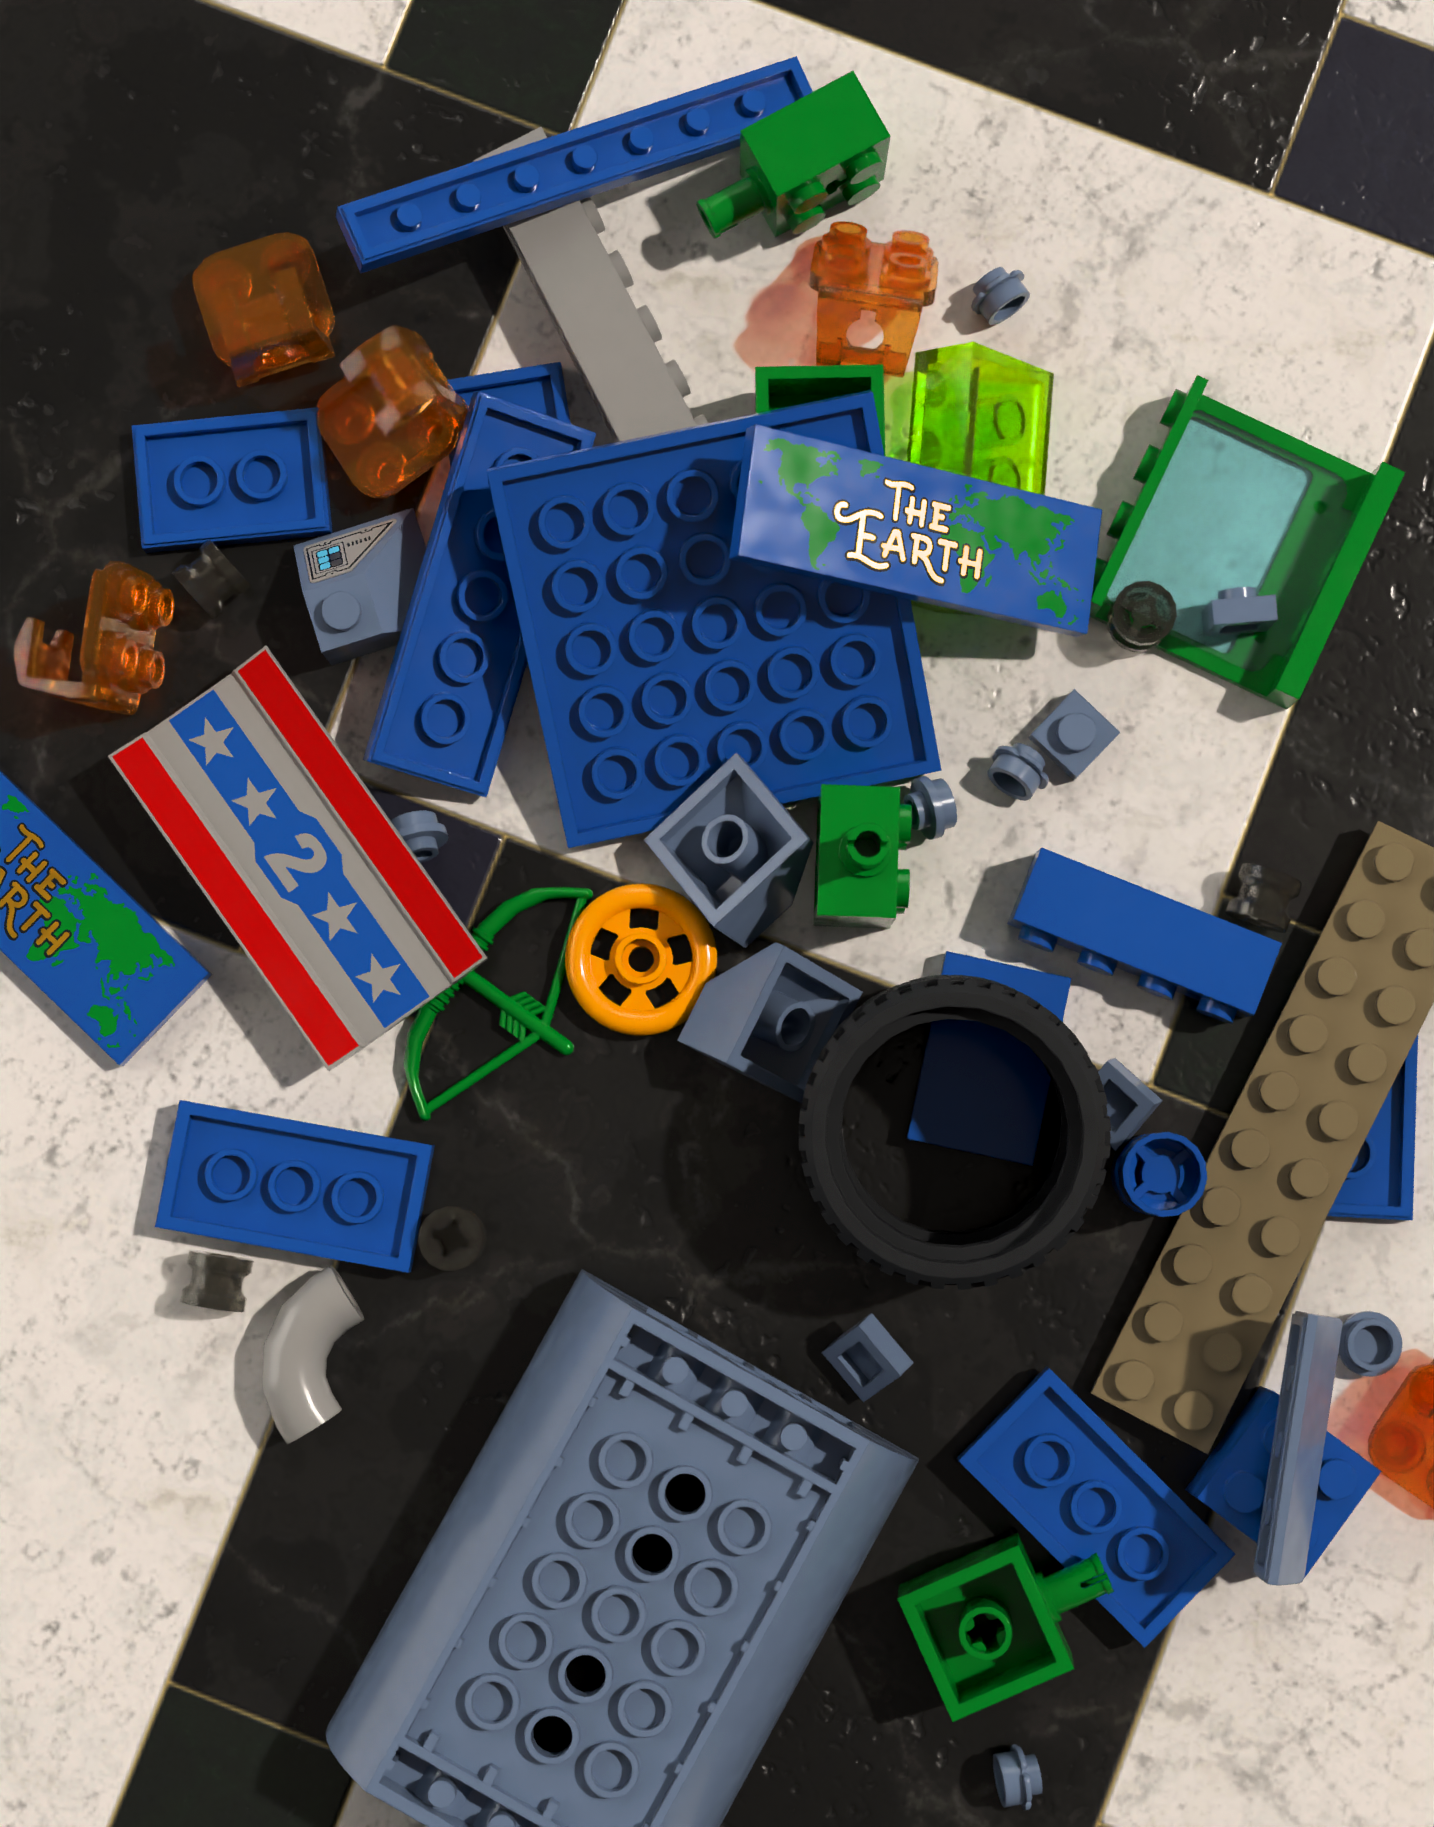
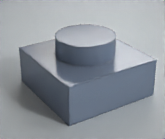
[1201,587,1278,637]
[1028,689,1120,781]
[1098,1058,1163,1151]
[822,1313,913,1402]

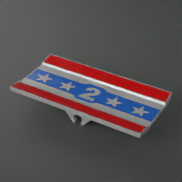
[108,646,488,1071]

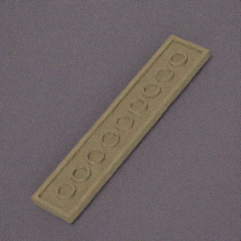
[1090,821,1434,1454]

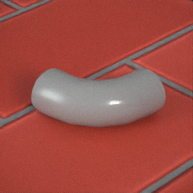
[262,1265,364,1444]

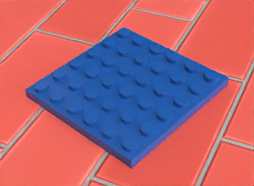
[487,390,942,848]

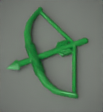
[403,887,593,1121]

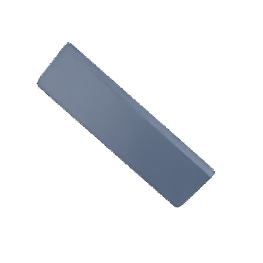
[1253,1311,1342,1586]

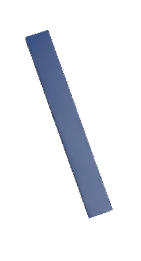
[335,56,813,273]

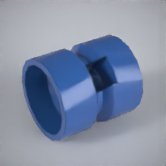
[1111,1132,1207,1217]

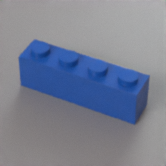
[1007,847,1282,1024]

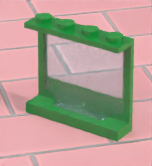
[1090,375,1405,709]

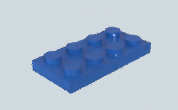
[155,1100,435,1273]
[956,1366,1236,1648]

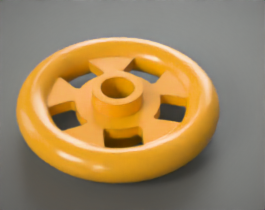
[565,883,717,1036]

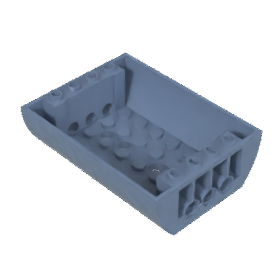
[326,1269,919,1827]

